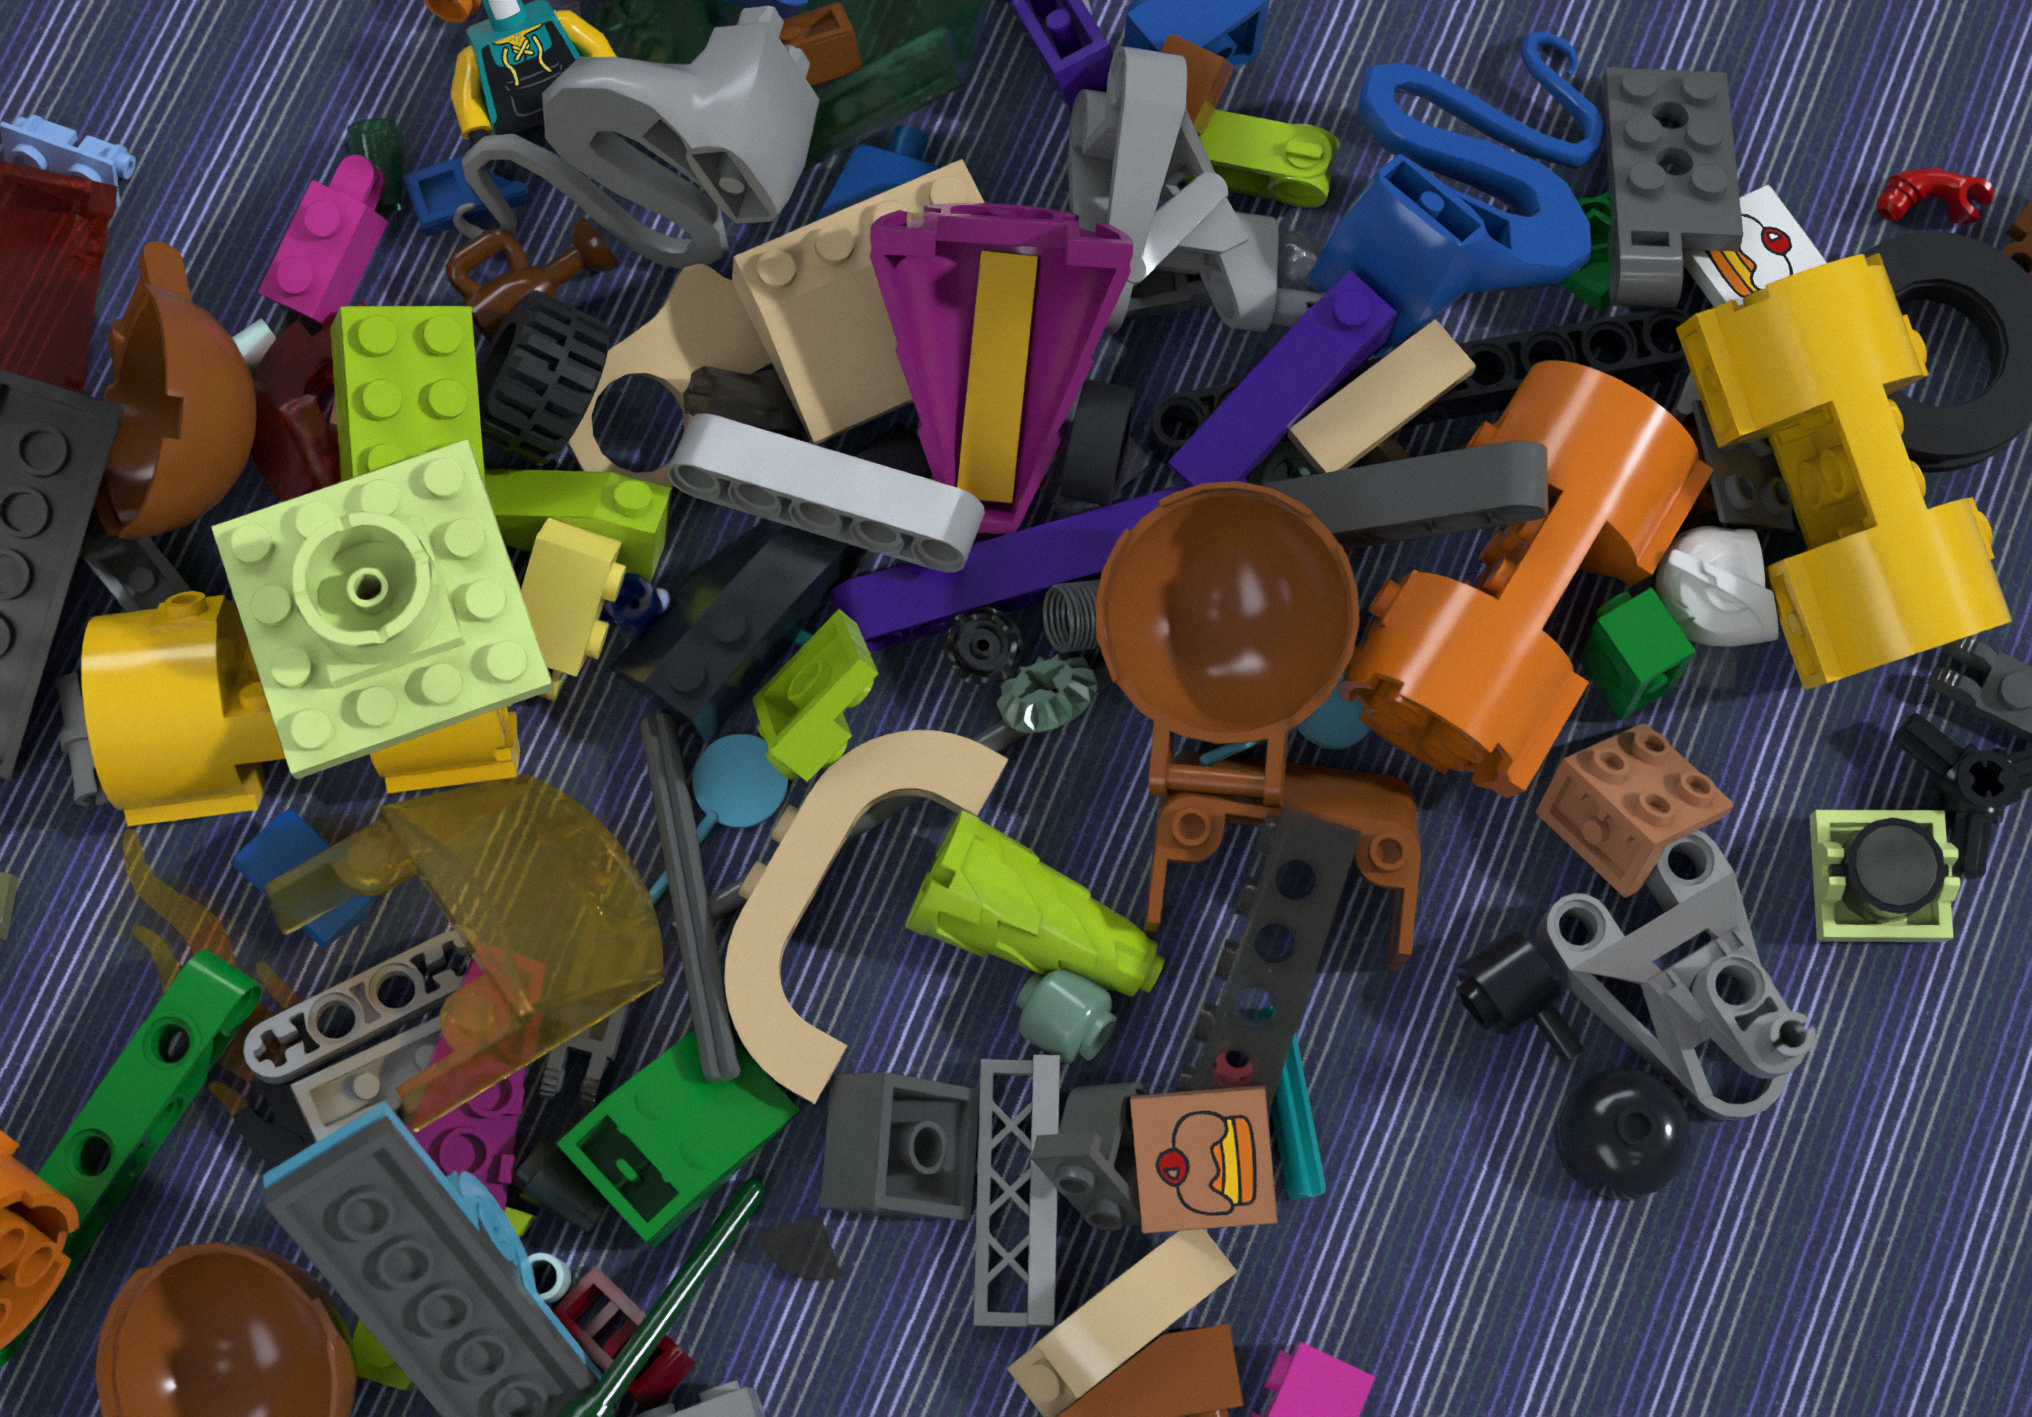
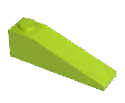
[484,468,672,583]

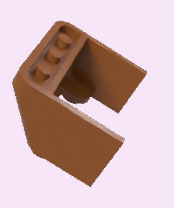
[1143,751,1421,971]

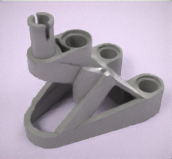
[1068,46,1327,334]
[1536,830,1815,1121]

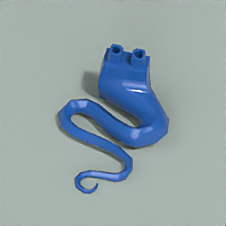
[1309,30,1606,356]

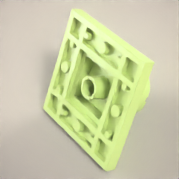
[212,439,554,779]

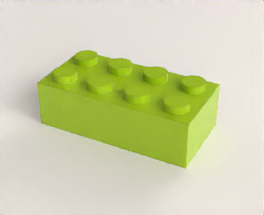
[330,306,486,488]

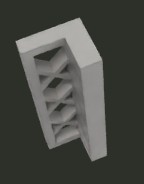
[974,1055,1060,1328]

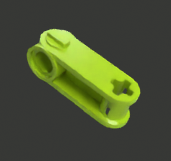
[1181,109,1340,208]

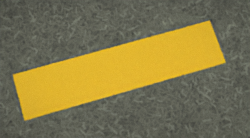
[957,251,1038,503]

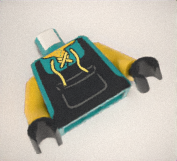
[451,0,617,172]

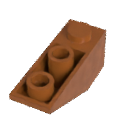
[1057,1324,1244,1417]

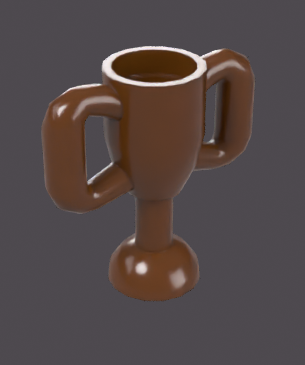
[446,217,619,344]

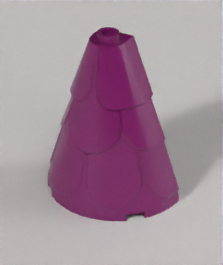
[869,203,1134,541]

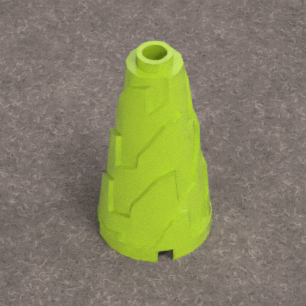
[905,809,1165,997]

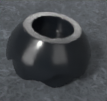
[943,606,1023,685]

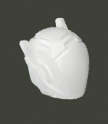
[1655,526,1779,647]

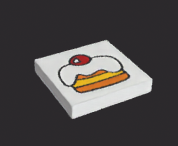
[1682,184,1827,307]

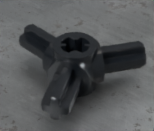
[1892,713,2032,880]

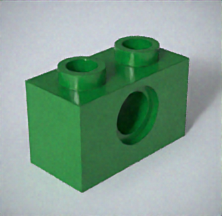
[1578,587,1696,721]

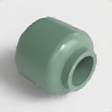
[1016,968,1117,1064]

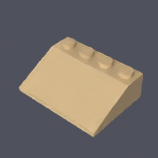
[732,159,984,445]

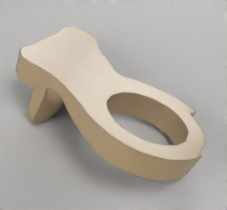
[566,263,772,487]

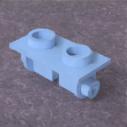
[0,115,136,209]

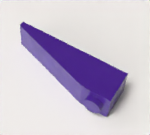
[1006,0,1114,114]
[1168,270,1397,487]

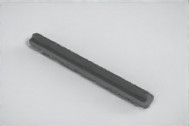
[640,713,740,1083]

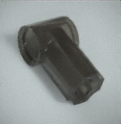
[683,366,806,441]

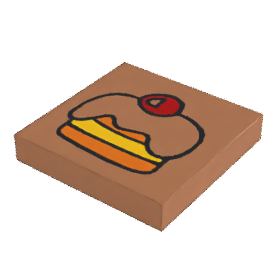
[1130,1085,1277,1233]

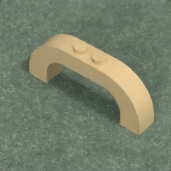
[724,730,1008,1105]

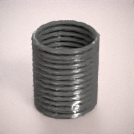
[1043,579,1100,653]

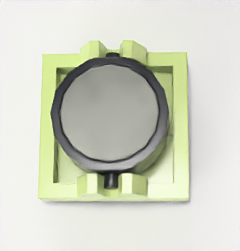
[1809,810,1961,942]

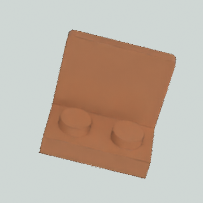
[1535,724,1734,898]

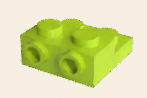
[752,609,879,782]

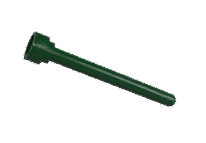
[556,1179,765,1417]

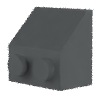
[820,1072,980,1221]

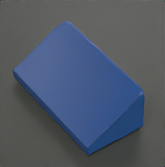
[231,808,379,948]

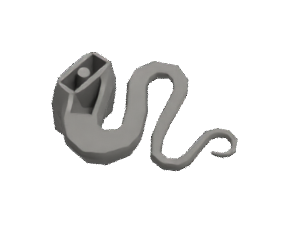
[452,6,820,269]

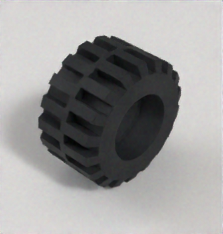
[477,290,608,466]

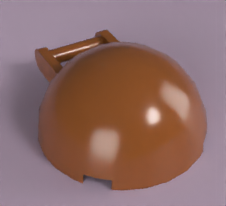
[94,242,257,539]
[1095,481,1359,806]
[95,1241,357,1417]

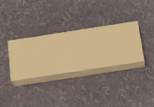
[1287,319,1476,474]

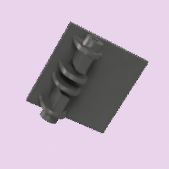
[1691,400,1796,539]

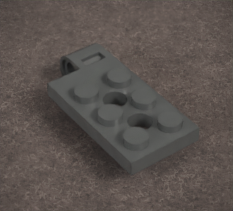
[1601,67,1743,308]

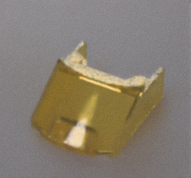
[264,773,664,1133]

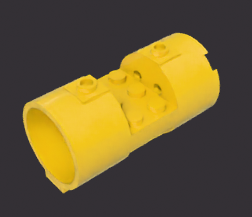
[1676,253,2012,691]
[81,591,520,826]

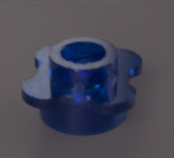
[600,573,671,641]

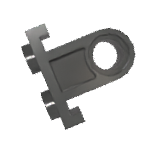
[1031,1082,1150,1231]

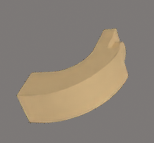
[1007,1229,1237,1417]

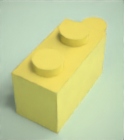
[521,518,626,702]

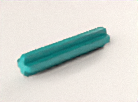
[1254,1005,1326,1200]

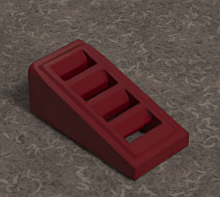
[552,1266,695,1411]

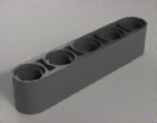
[1261,441,1548,550]

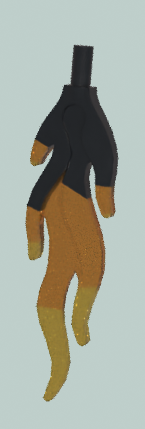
[123,829,338,1167]

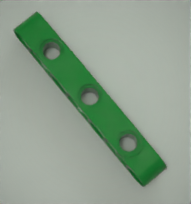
[0,949,263,1368]

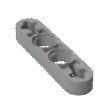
[243,930,479,1084]

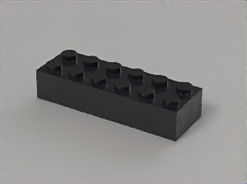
[0,369,125,780]

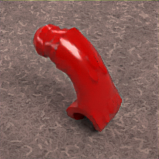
[1877,168,1994,226]

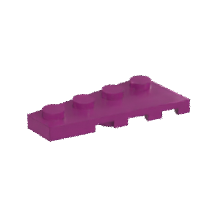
[403,942,542,1213]

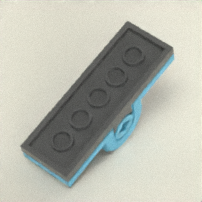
[263,1101,615,1417]

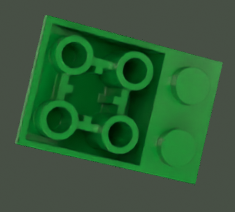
[556,1029,801,1248]

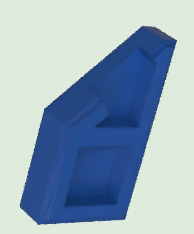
[403,156,532,237]

